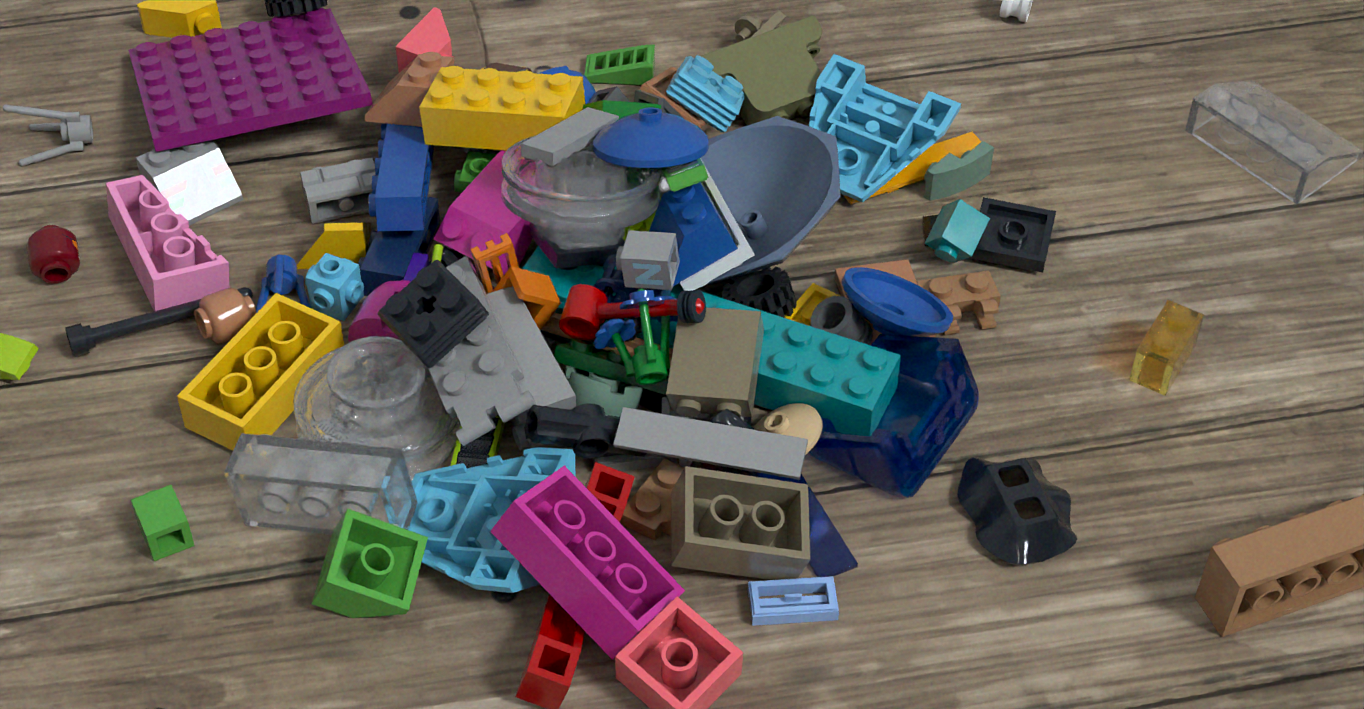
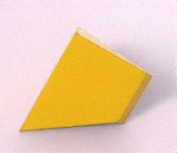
[297,222,371,269]

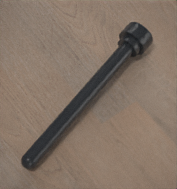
[65,287,253,357]

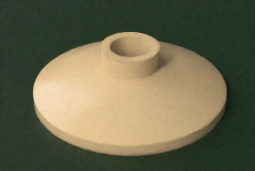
[753,403,823,455]

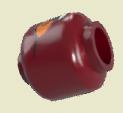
[27,225,80,283]

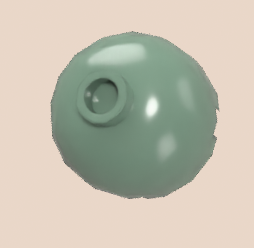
[564,366,644,417]

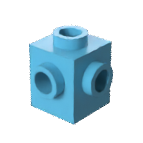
[305,253,364,321]

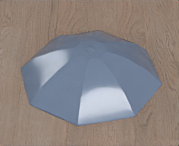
[701,116,840,285]

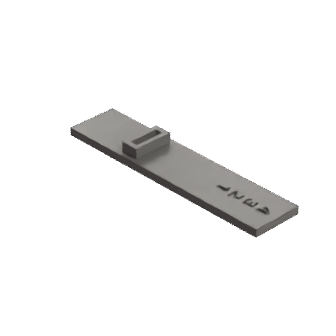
[613,407,808,480]

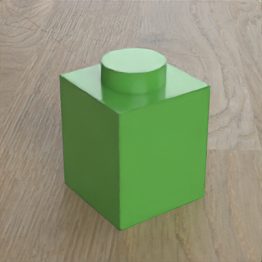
[131,485,195,561]

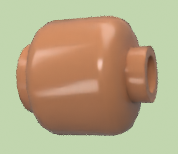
[194,288,256,344]

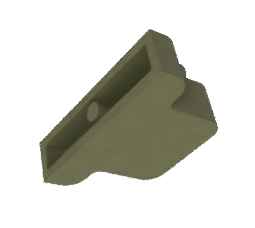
[701,15,822,126]

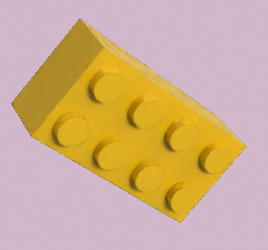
[419,66,585,152]
[177,293,346,459]

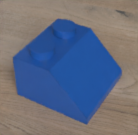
[649,182,738,286]

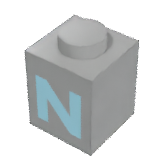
[616,230,680,290]

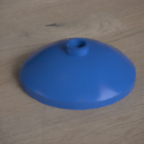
[593,107,709,168]
[841,267,953,337]

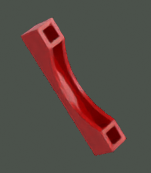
[515,462,635,709]

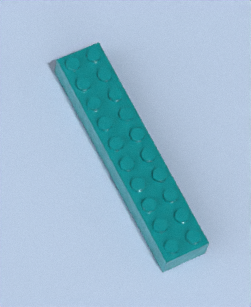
[523,246,901,442]

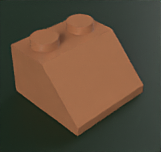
[365,52,454,127]

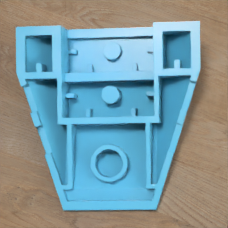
[809,54,961,203]
[391,447,576,593]

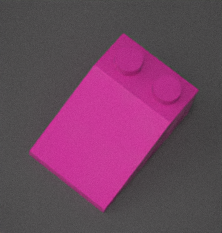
[434,150,563,275]

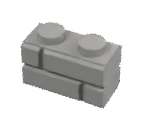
[300,158,375,224]

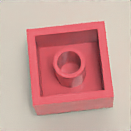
[615,596,744,709]

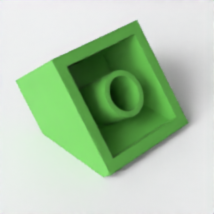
[312,508,428,618]

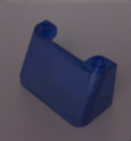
[808,334,979,498]

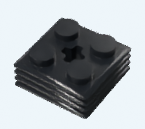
[378,260,489,368]

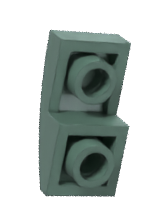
[924,141,994,201]

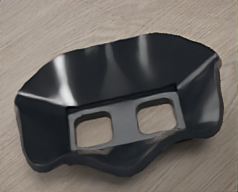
[957,457,1077,565]

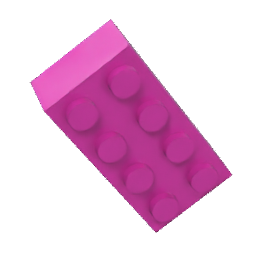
[490,465,685,659]

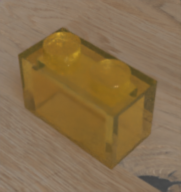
[1129,300,1204,396]

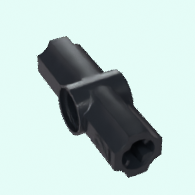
[524,403,647,459]

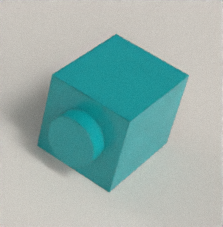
[925,199,990,263]

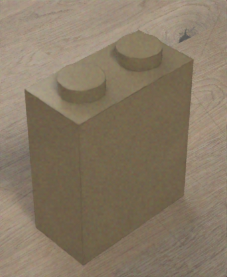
[666,307,764,418]

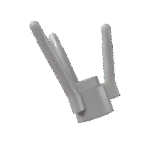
[3,105,93,166]

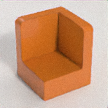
[492,266,561,330]

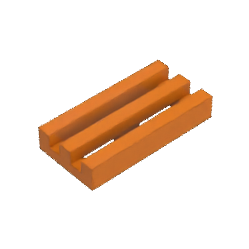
[470,233,519,294]

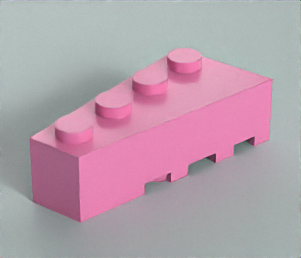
[106,175,230,311]

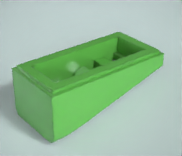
[584,45,655,85]

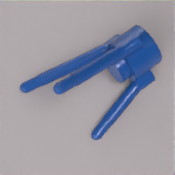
[256,255,312,313]

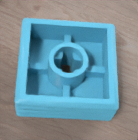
[666,55,745,133]

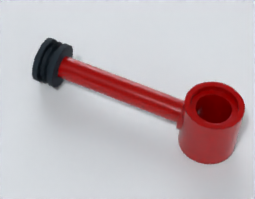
[559,284,706,340]

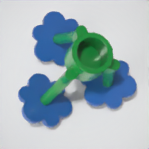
[593,289,678,385]

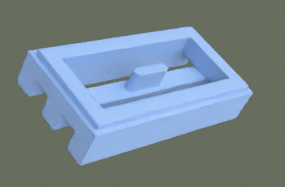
[748,576,839,626]

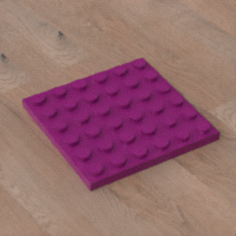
[128,8,373,152]

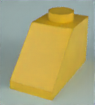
[137,0,222,38]

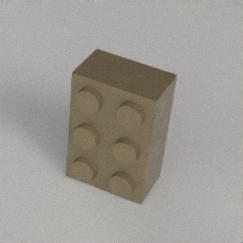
[671,466,811,580]

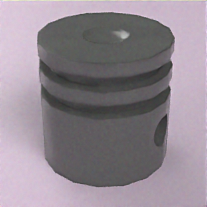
[811,296,873,345]

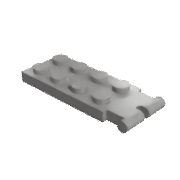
[428,256,536,446]

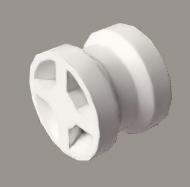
[1000,0,1033,22]

